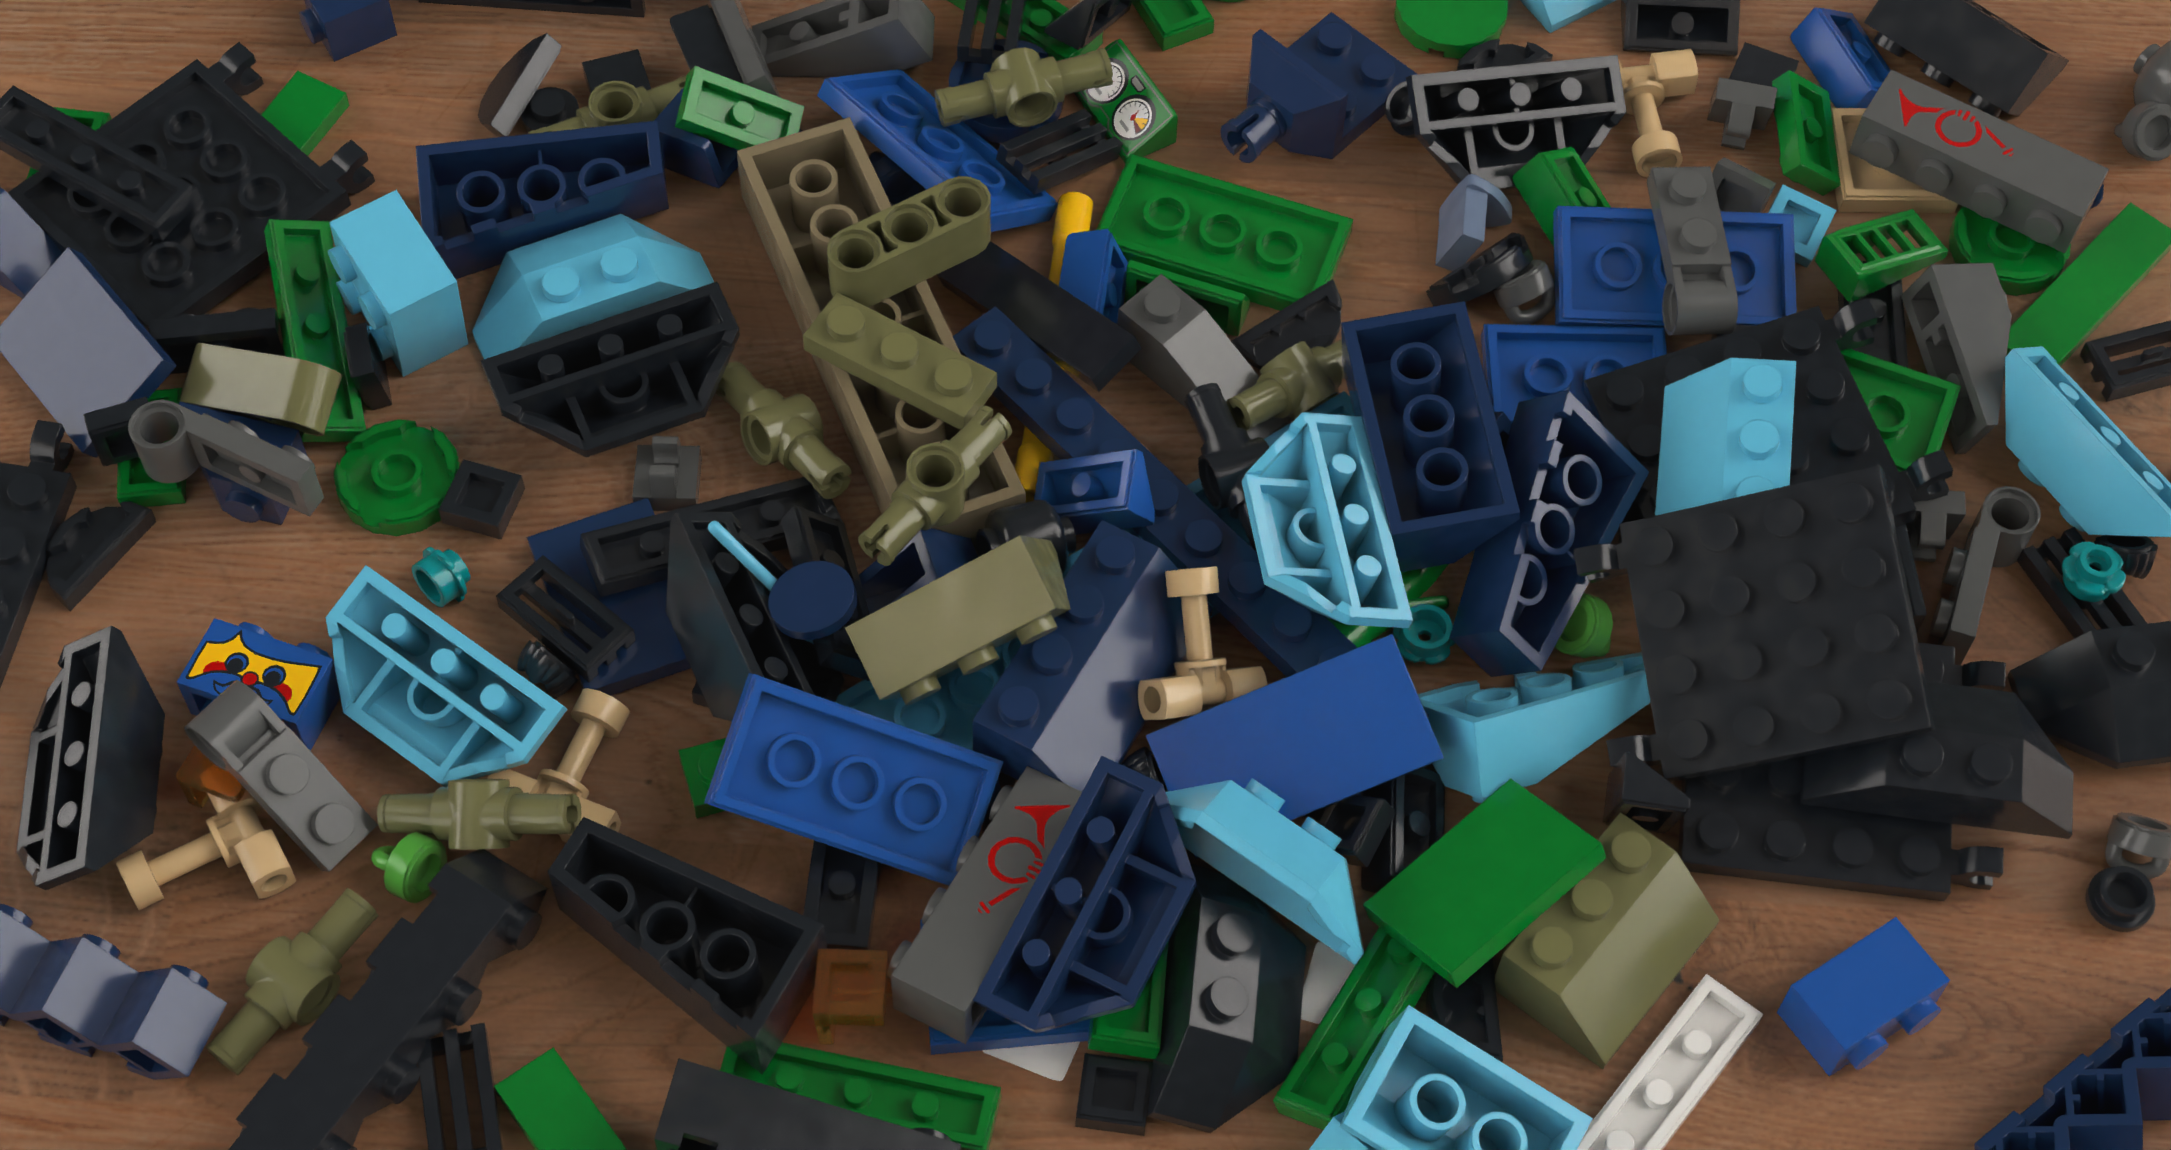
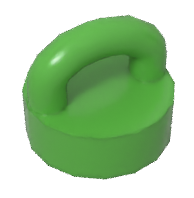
[1555,593,1613,658]
[371,832,447,903]

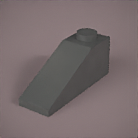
[752,0,935,77]
[1901,263,2012,454]
[1118,274,1291,439]

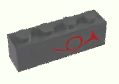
[1849,69,2109,253]
[887,766,1082,1044]

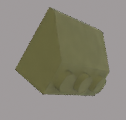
[845,535,1071,705]
[1495,812,1719,1069]

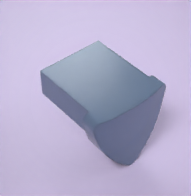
[1435,174,1512,271]

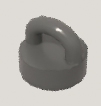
[2114,101,2171,161]
[1492,260,1555,325]
[2105,812,2171,879]

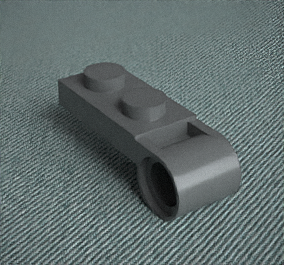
[1646,167,1738,335]
[128,400,324,517]
[1929,486,2041,665]
[184,680,378,872]

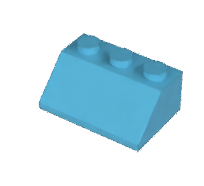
[1655,358,1796,516]
[1340,1005,1593,1150]

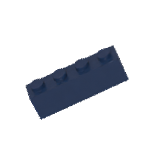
[1341,301,1520,572]
[973,520,1213,791]

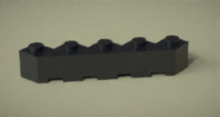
[228,849,548,1150]

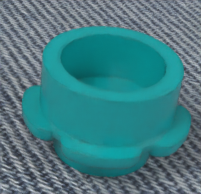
[2062,541,2126,602]
[411,547,471,607]
[1393,604,1455,665]

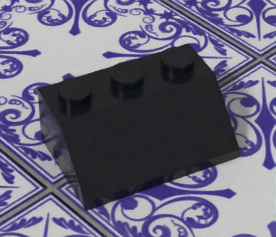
[1864,0,2069,118]

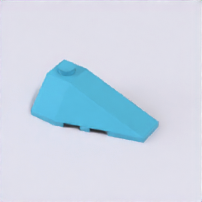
[1418,652,1651,803]

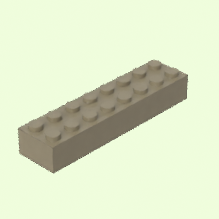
[737,117,1026,550]

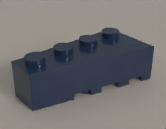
[416,121,669,279]
[1449,390,1649,677]

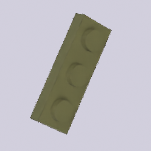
[803,292,997,430]

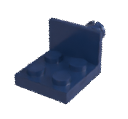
[1220,12,1417,163]

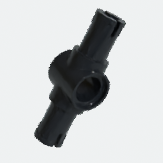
[1184,383,1269,552]

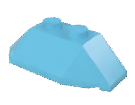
[472,214,714,360]
[2005,346,2171,537]
[1241,412,1413,628]
[325,565,568,787]
[1166,778,1364,965]

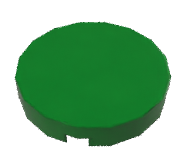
[1394,0,1508,59]
[1949,207,2071,296]
[334,419,460,536]

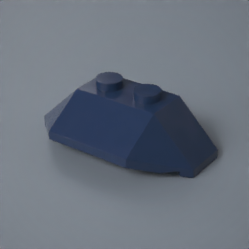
[973,755,1197,1033]

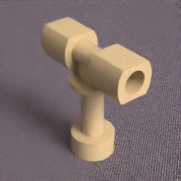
[1618,49,1698,178]
[1138,566,1268,720]
[487,688,630,842]
[115,766,296,910]

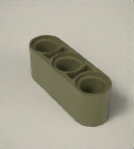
[827,176,991,307]
[178,343,342,436]

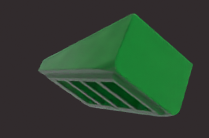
[1814,209,1949,303]

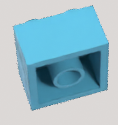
[328,190,468,377]

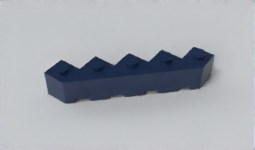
[0,904,227,1080]
[1974,988,2171,1150]

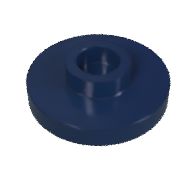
[768,561,857,640]

